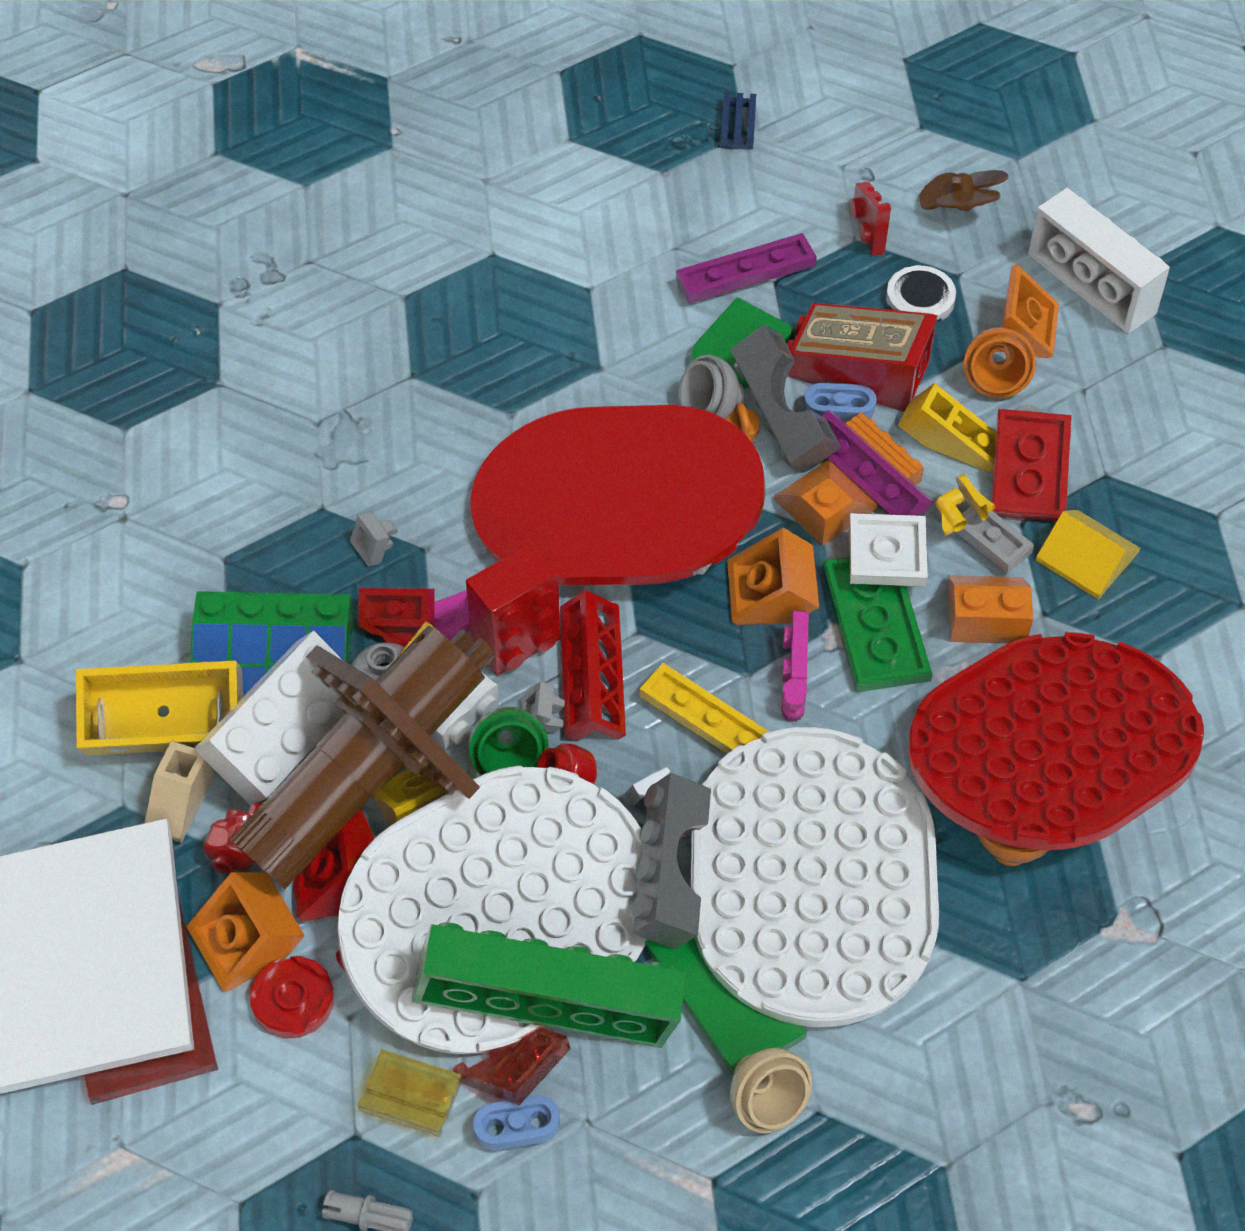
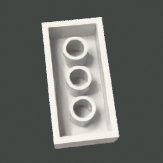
[1028,188,1170,334]
[194,631,344,806]

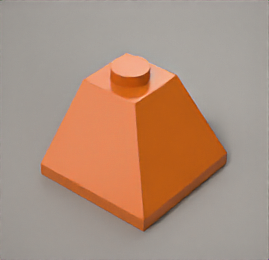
[774,460,878,546]

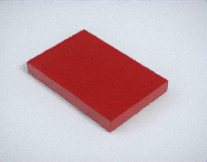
[991,409,1072,522]

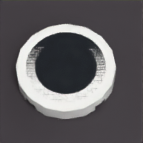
[886,265,956,321]

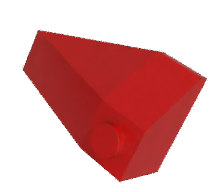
[294,808,375,921]

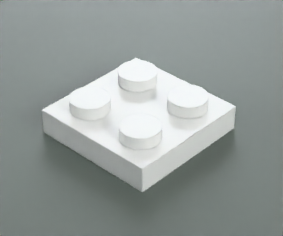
[849,513,928,586]

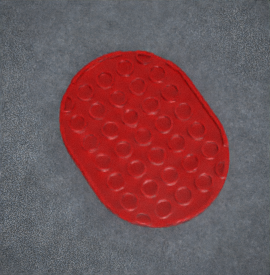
[470,405,766,586]
[908,632,1204,850]

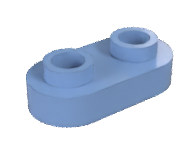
[804,383,877,421]
[473,1095,560,1151]

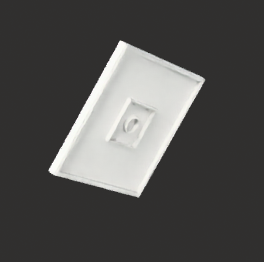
[0,819,194,1094]

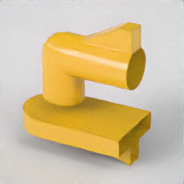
[935,474,995,536]

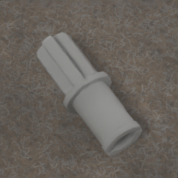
[322,1190,413,1231]

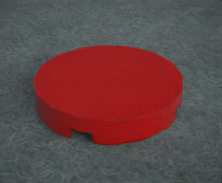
[250,956,334,1039]

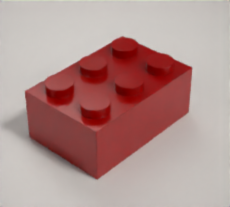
[466,543,560,676]

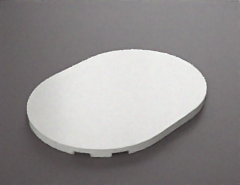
[690,727,939,1027]
[337,766,647,1054]

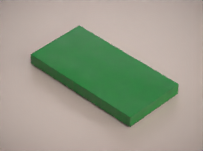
[822,556,932,693]
[645,938,807,1076]

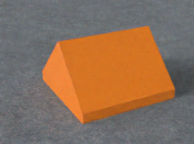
[998,264,1059,359]

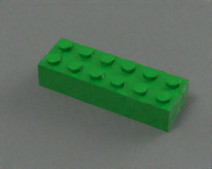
[412,922,686,1048]

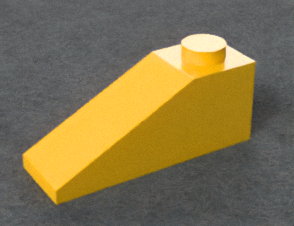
[898,383,996,474]

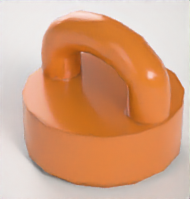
[726,403,760,442]

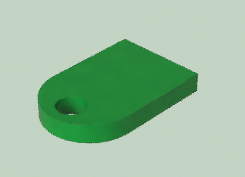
[691,297,795,389]

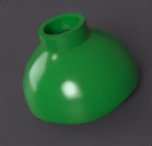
[469,707,549,775]

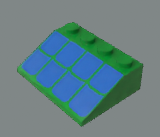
[190,591,354,697]

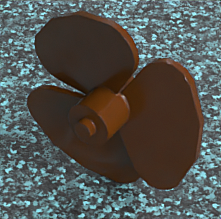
[919,170,1009,211]

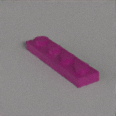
[676,233,817,304]
[822,410,934,516]

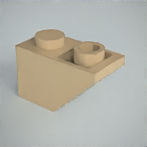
[144,741,215,843]

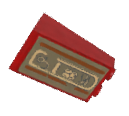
[787,303,938,412]

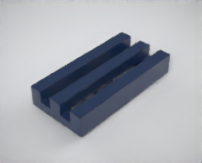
[720,92,757,149]

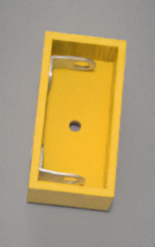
[76,661,243,756]

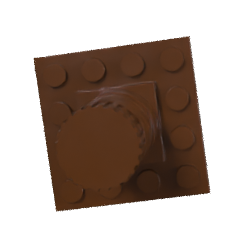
[230,626,496,889]

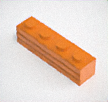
[846,413,924,485]

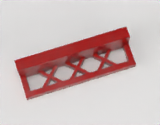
[560,590,626,742]

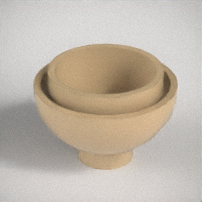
[730,1048,812,1133]

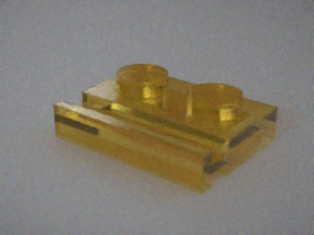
[358,1049,462,1137]

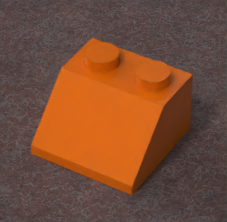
[727,528,819,625]
[947,575,1033,644]
[186,872,305,991]

